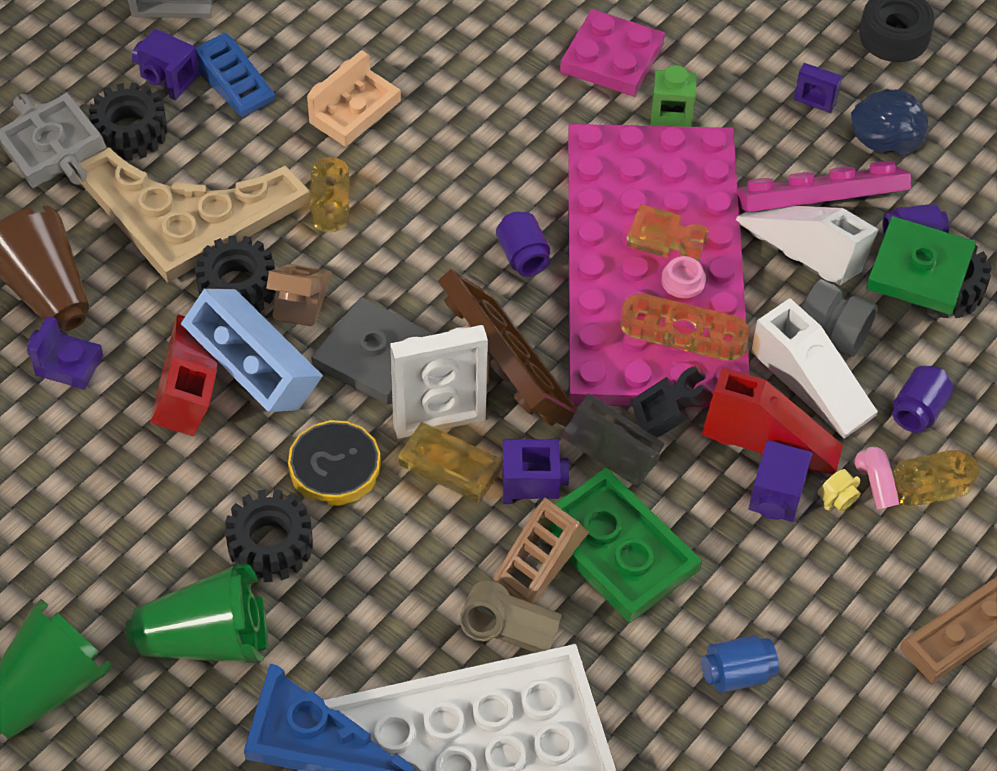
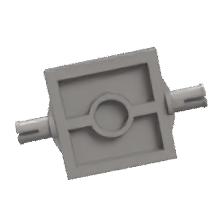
[0,93,107,188]

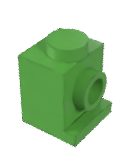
[650,65,697,127]

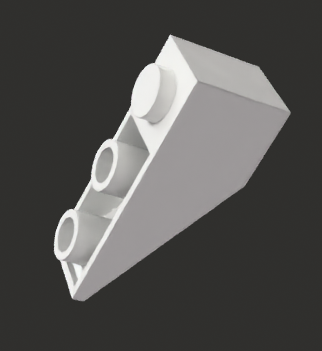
[736,206,878,285]
[751,298,878,439]

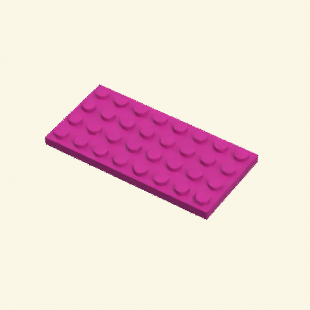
[568,124,750,407]

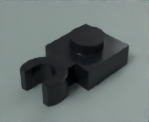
[630,366,713,442]

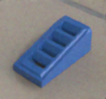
[196,33,276,118]

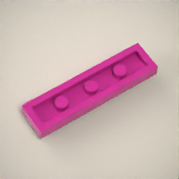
[737,161,911,212]

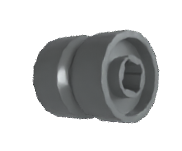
[802,279,878,357]

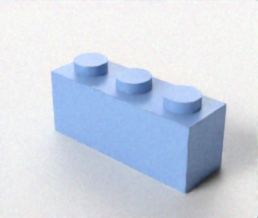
[181,289,323,412]

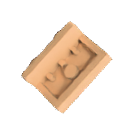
[307,50,401,147]

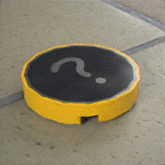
[288,420,381,506]

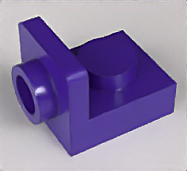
[27,316,103,390]

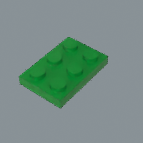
[547,467,702,623]

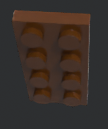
[438,269,586,431]

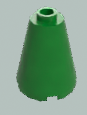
[126,564,268,663]
[0,599,113,739]

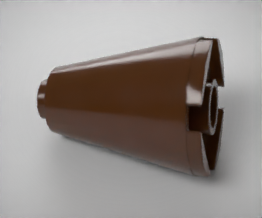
[0,206,89,331]

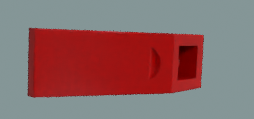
[150,314,217,437]
[702,367,843,475]

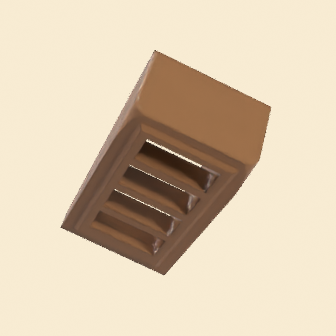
[493,498,589,604]

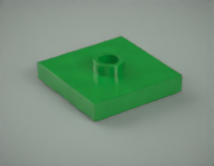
[866,216,976,315]

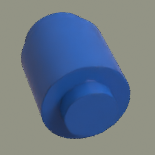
[701,635,779,693]

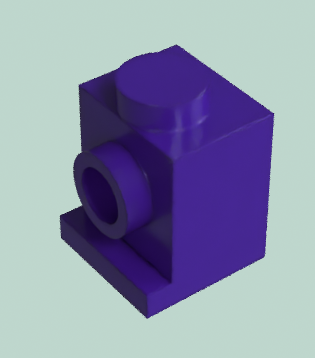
[132,28,199,100]
[502,439,569,504]

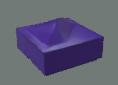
[794,63,842,113]

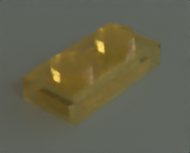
[398,422,502,503]

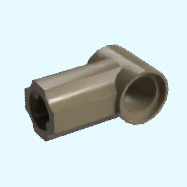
[459,580,562,653]

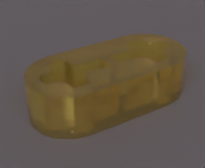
[310,157,350,232]
[893,450,979,506]

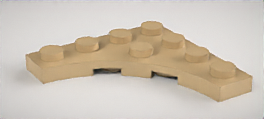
[76,147,311,283]

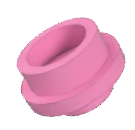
[661,256,706,298]

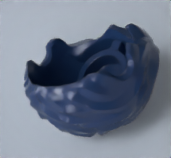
[851,89,929,156]

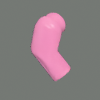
[855,447,900,509]

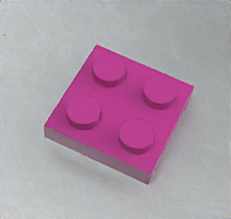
[560,9,665,97]

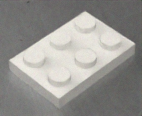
[390,325,488,439]

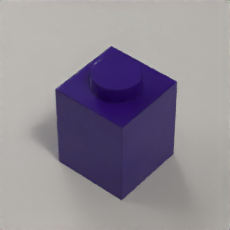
[748,440,812,522]

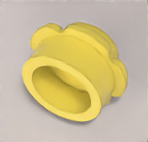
[817,469,861,512]

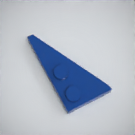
[244,664,414,771]

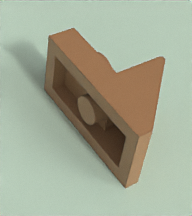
[266,264,332,326]

